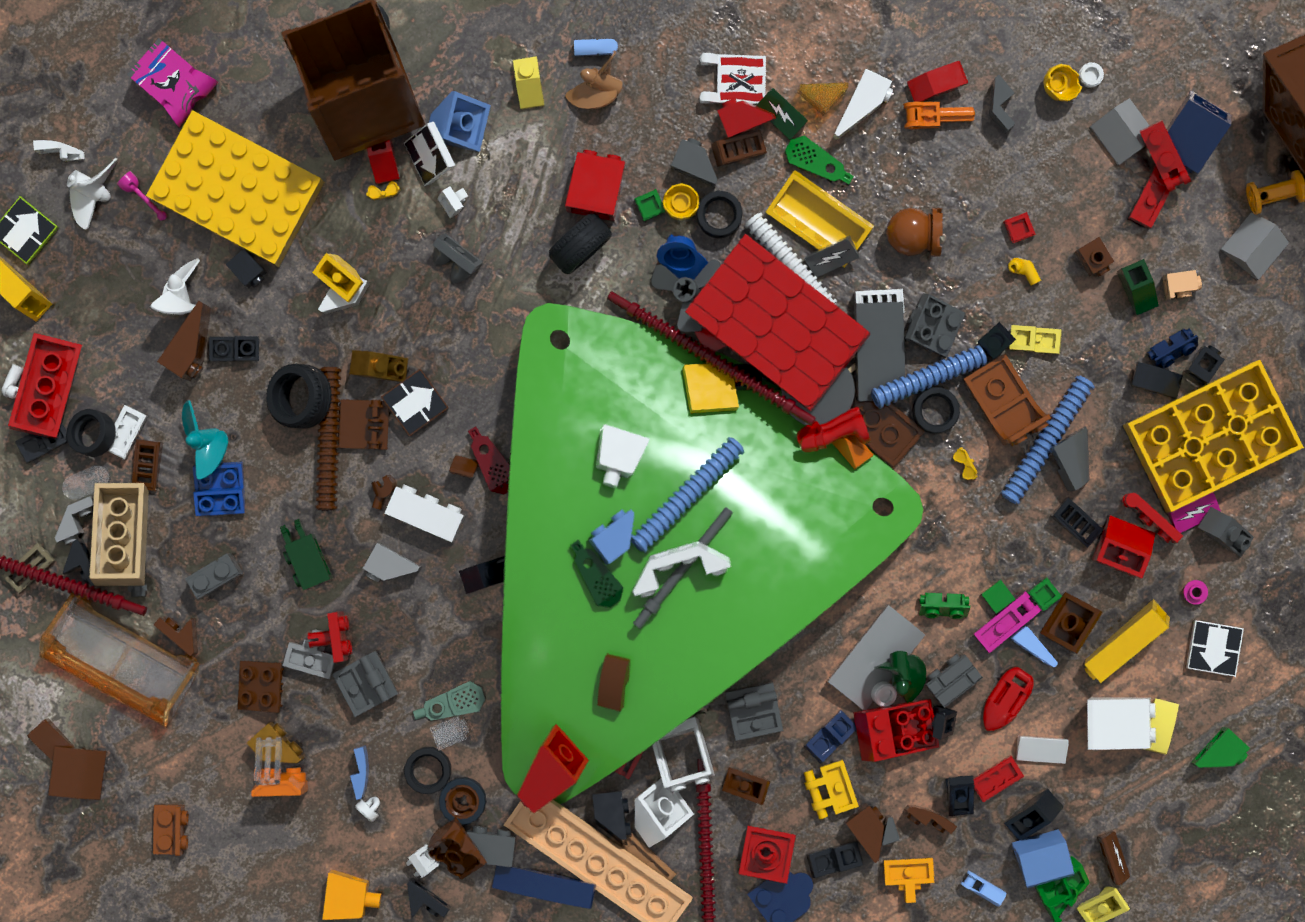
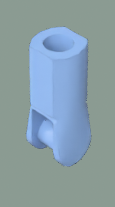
[574,39,618,56]
[960,870,1007,907]

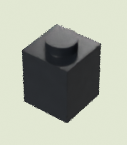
[226,248,267,289]

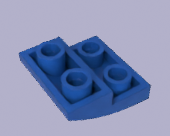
[193,462,245,516]

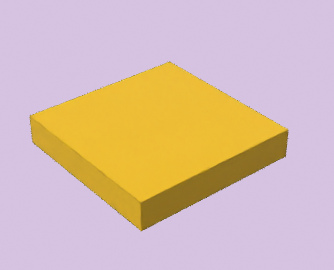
[682,362,739,413]

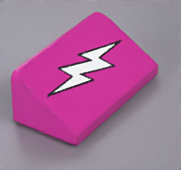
[1167,492,1221,533]

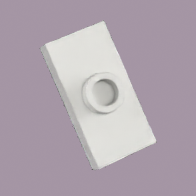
[108,405,148,459]

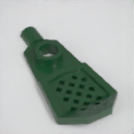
[570,540,624,608]

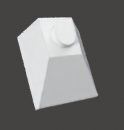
[635,778,694,847]

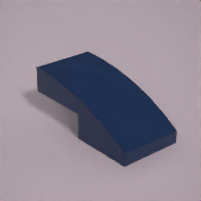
[804,710,856,764]

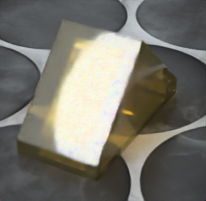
[798,82,848,116]

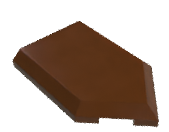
[854,401,925,469]

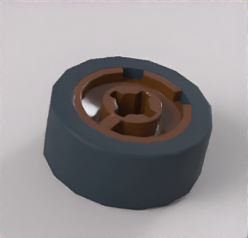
[439,777,486,825]

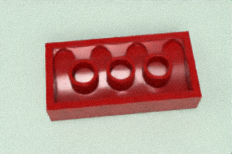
[8,333,82,438]

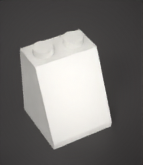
[1087,697,1156,750]

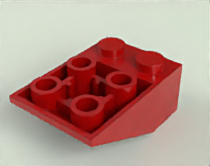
[853,699,939,762]

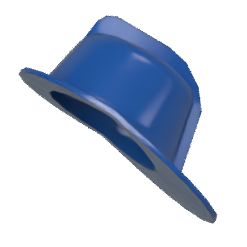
[657,234,708,279]

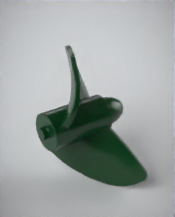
[874,651,926,703]

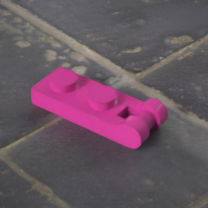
[973,591,1041,653]

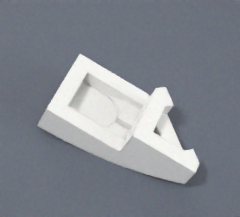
[33,140,85,161]

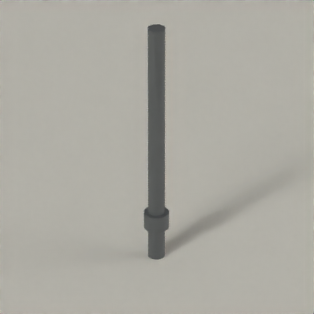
[633,507,733,629]

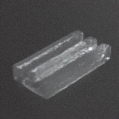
[254,737,282,785]

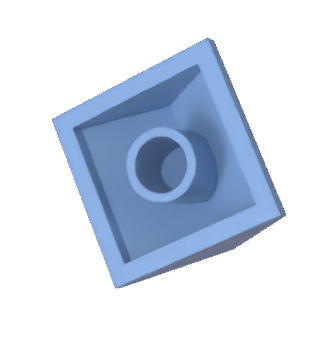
[1012,829,1074,888]

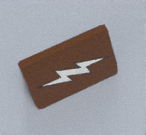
[1098,831,1130,885]

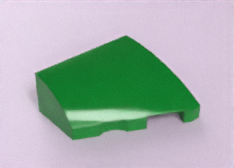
[1034,856,1090,922]

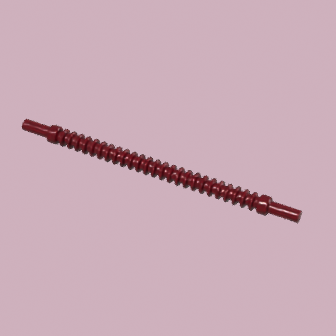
[0,555,147,616]
[696,759,716,922]

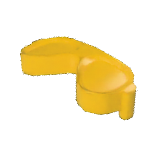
[366,181,400,200]
[953,447,978,480]

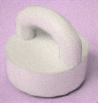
[355,797,380,822]

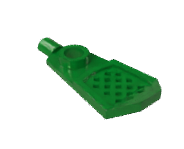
[785,135,854,184]

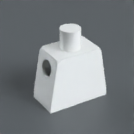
[596,424,649,488]

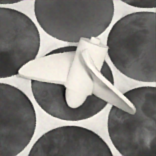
[67,158,118,230]
[150,258,200,315]

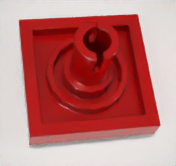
[308,611,352,662]
[739,826,796,884]

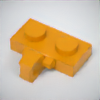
[883,858,934,903]

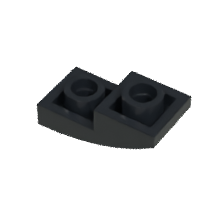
[209,336,259,362]

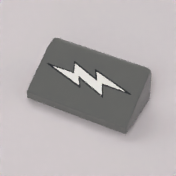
[804,235,860,277]

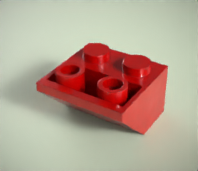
[1092,515,1155,579]

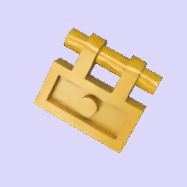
[803,759,859,819]

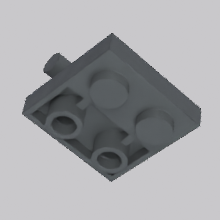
[904,293,965,357]
[332,651,399,717]
[725,682,783,741]

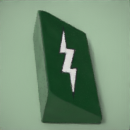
[756,88,808,140]

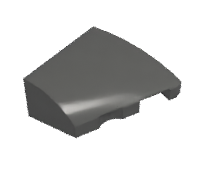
[1050,426,1090,491]

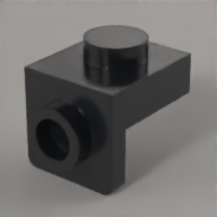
[978,322,1016,359]

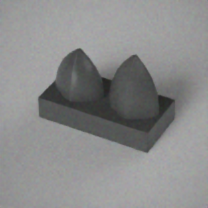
[433,233,483,284]

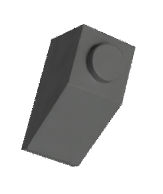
[671,138,718,188]

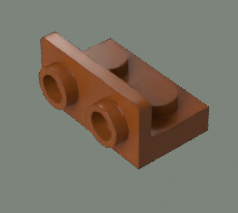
[153,804,189,856]

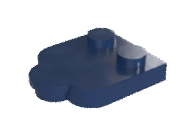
[747,871,813,922]

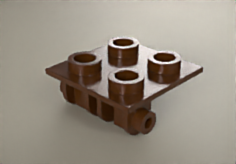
[339,399,389,450]
[237,661,284,713]

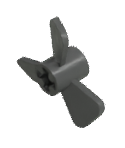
[651,259,721,332]

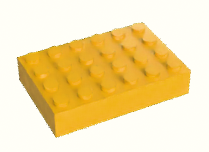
[146,110,325,267]
[1123,360,1304,513]

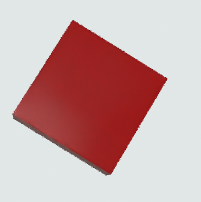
[1003,212,1036,244]

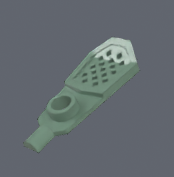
[413,681,485,720]

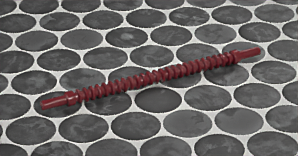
[607,291,816,426]

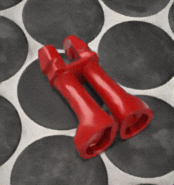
[797,407,870,453]

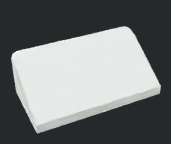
[1016,736,1069,764]

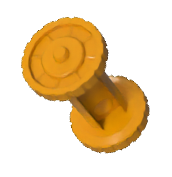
[1246,170,1305,215]

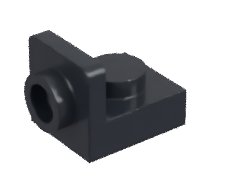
[932,705,957,740]

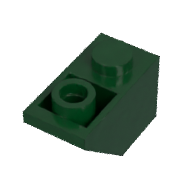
[1117,259,1159,316]

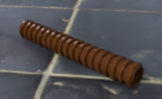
[315,367,341,510]

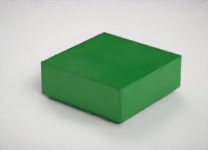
[634,189,665,222]
[1027,577,1062,612]
[981,580,1015,614]

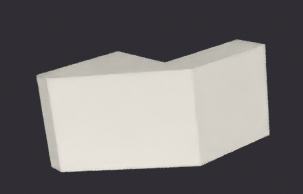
[318,277,370,314]

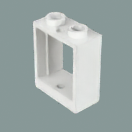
[652,717,715,792]

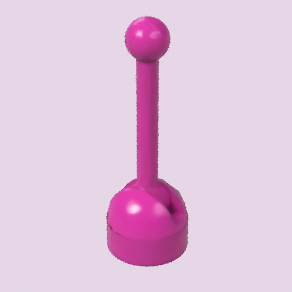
[117,171,167,221]

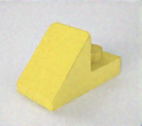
[513,56,544,109]
[1077,886,1130,922]

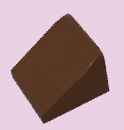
[449,456,478,479]

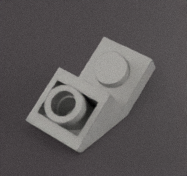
[55,496,94,545]

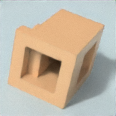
[1162,270,1202,300]

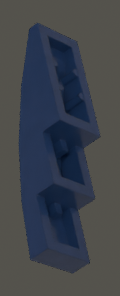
[492,865,596,909]

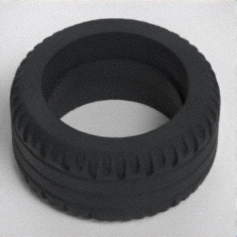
[549,213,612,274]
[266,364,332,429]

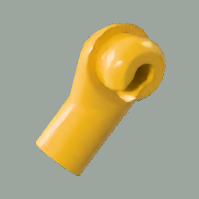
[1008,258,1041,286]

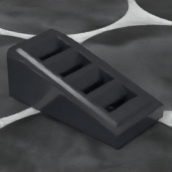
[1050,497,1104,548]

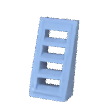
[1009,626,1058,667]

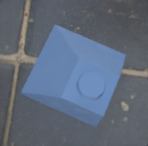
[429,91,491,152]

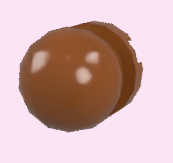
[886,207,943,257]

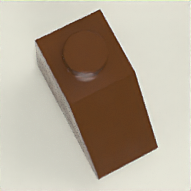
[844,804,884,863]

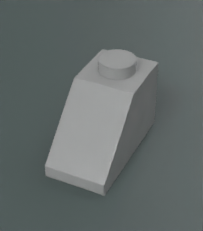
[363,543,421,582]

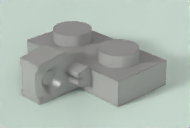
[283,629,335,679]

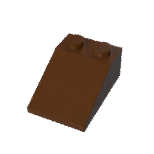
[157,300,211,381]

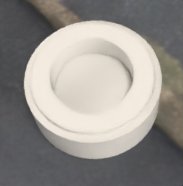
[1078,62,1104,88]
[871,681,897,707]

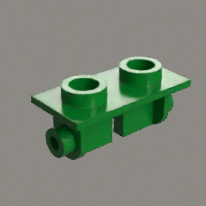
[919,592,970,619]

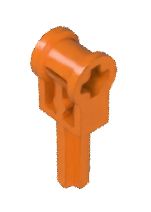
[904,102,975,130]

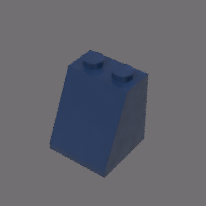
[1167,90,1232,174]

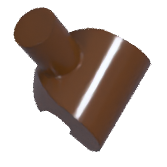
[371,475,397,510]

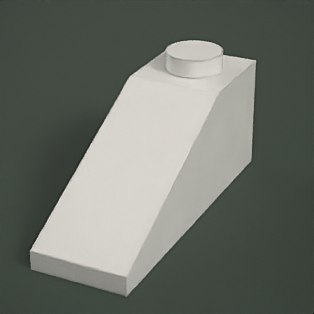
[833,69,893,140]

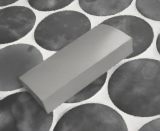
[827,605,925,710]

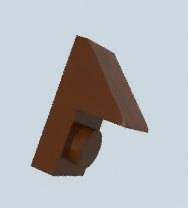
[153,617,198,656]
[722,767,770,805]

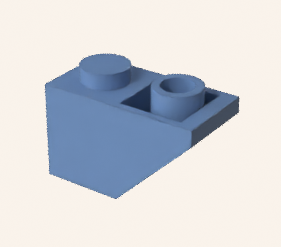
[588,509,634,565]

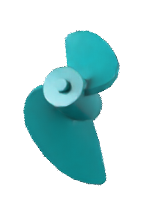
[182,400,228,480]

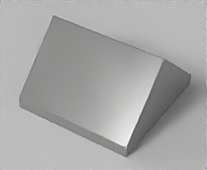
[1090,98,1150,166]
[1220,212,1289,281]

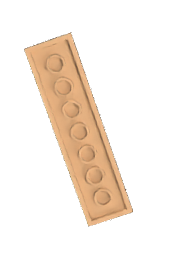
[504,800,693,922]

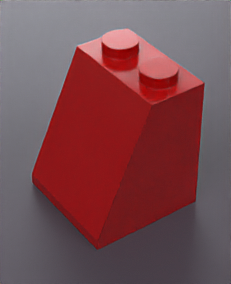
[565,150,625,221]
[517,724,589,814]

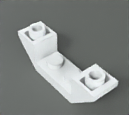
[633,541,731,597]

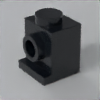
[1184,345,1225,385]

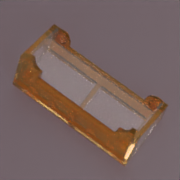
[39,592,200,728]

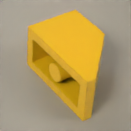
[312,253,363,302]

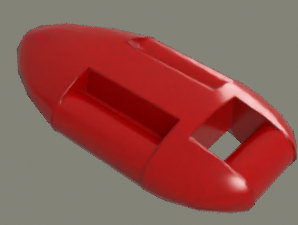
[983,667,1034,731]

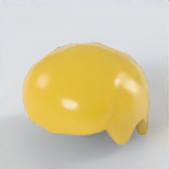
[1043,64,1082,102]
[663,183,699,221]

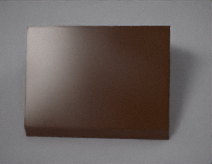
[1040,592,1103,654]

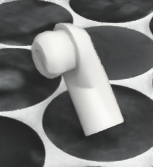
[1,364,24,399]

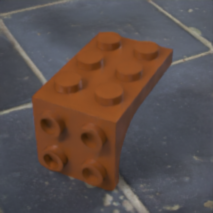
[963,354,1051,446]

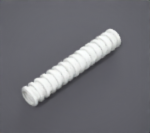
[745,213,837,305]

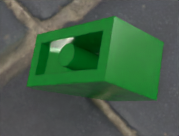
[1190,727,1250,768]

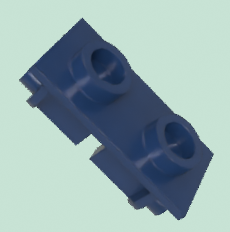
[1147,328,1198,368]

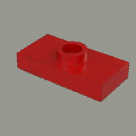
[973,755,1024,802]

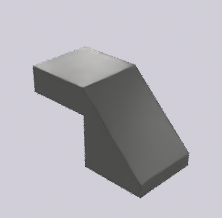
[989,75,1015,134]

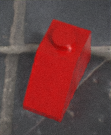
[717,98,776,138]

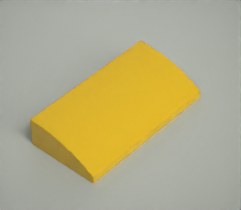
[766,170,874,268]

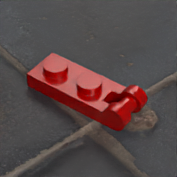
[1140,120,1192,192]
[1129,164,1179,229]
[1121,493,1183,543]

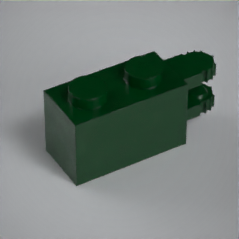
[280,519,333,591]

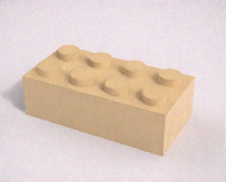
[90,483,149,586]

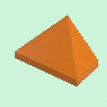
[833,435,874,470]

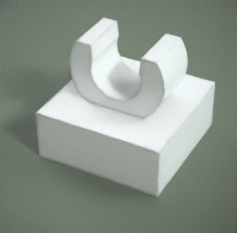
[437,187,468,219]
[406,844,440,878]

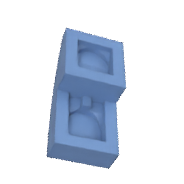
[350,745,369,800]

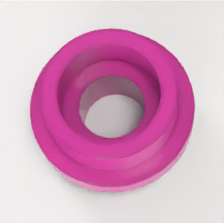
[1183,580,1208,605]

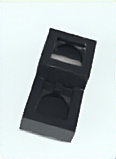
[1131,362,1183,399]
[15,422,68,464]
[806,841,863,878]

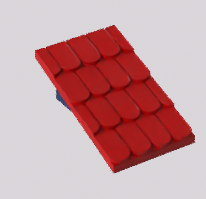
[685,234,871,412]

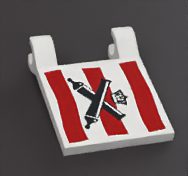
[699,53,766,105]

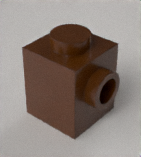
[1075,237,1114,277]

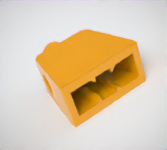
[322,870,382,920]

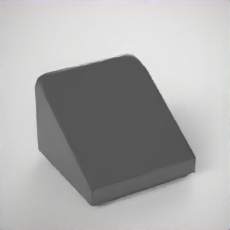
[881,815,900,846]

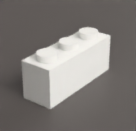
[385,484,465,542]

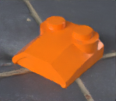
[251,767,308,797]

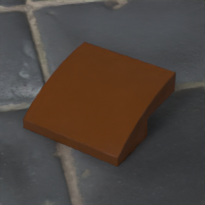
[48,746,107,800]

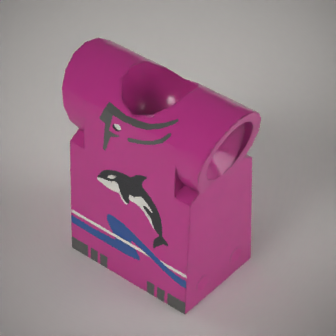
[127,38,219,128]

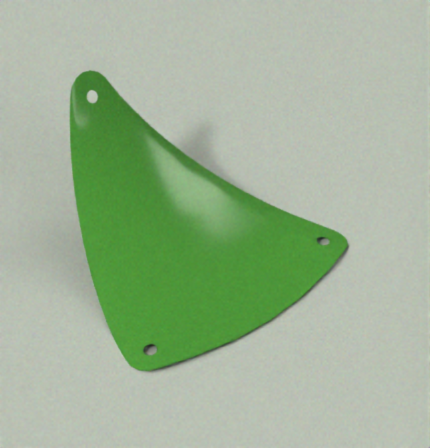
[501,303,923,804]

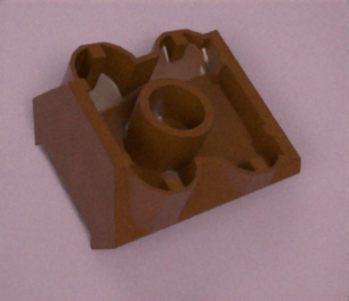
[428,816,487,880]

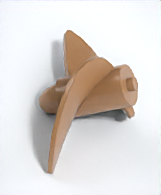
[565,50,622,109]

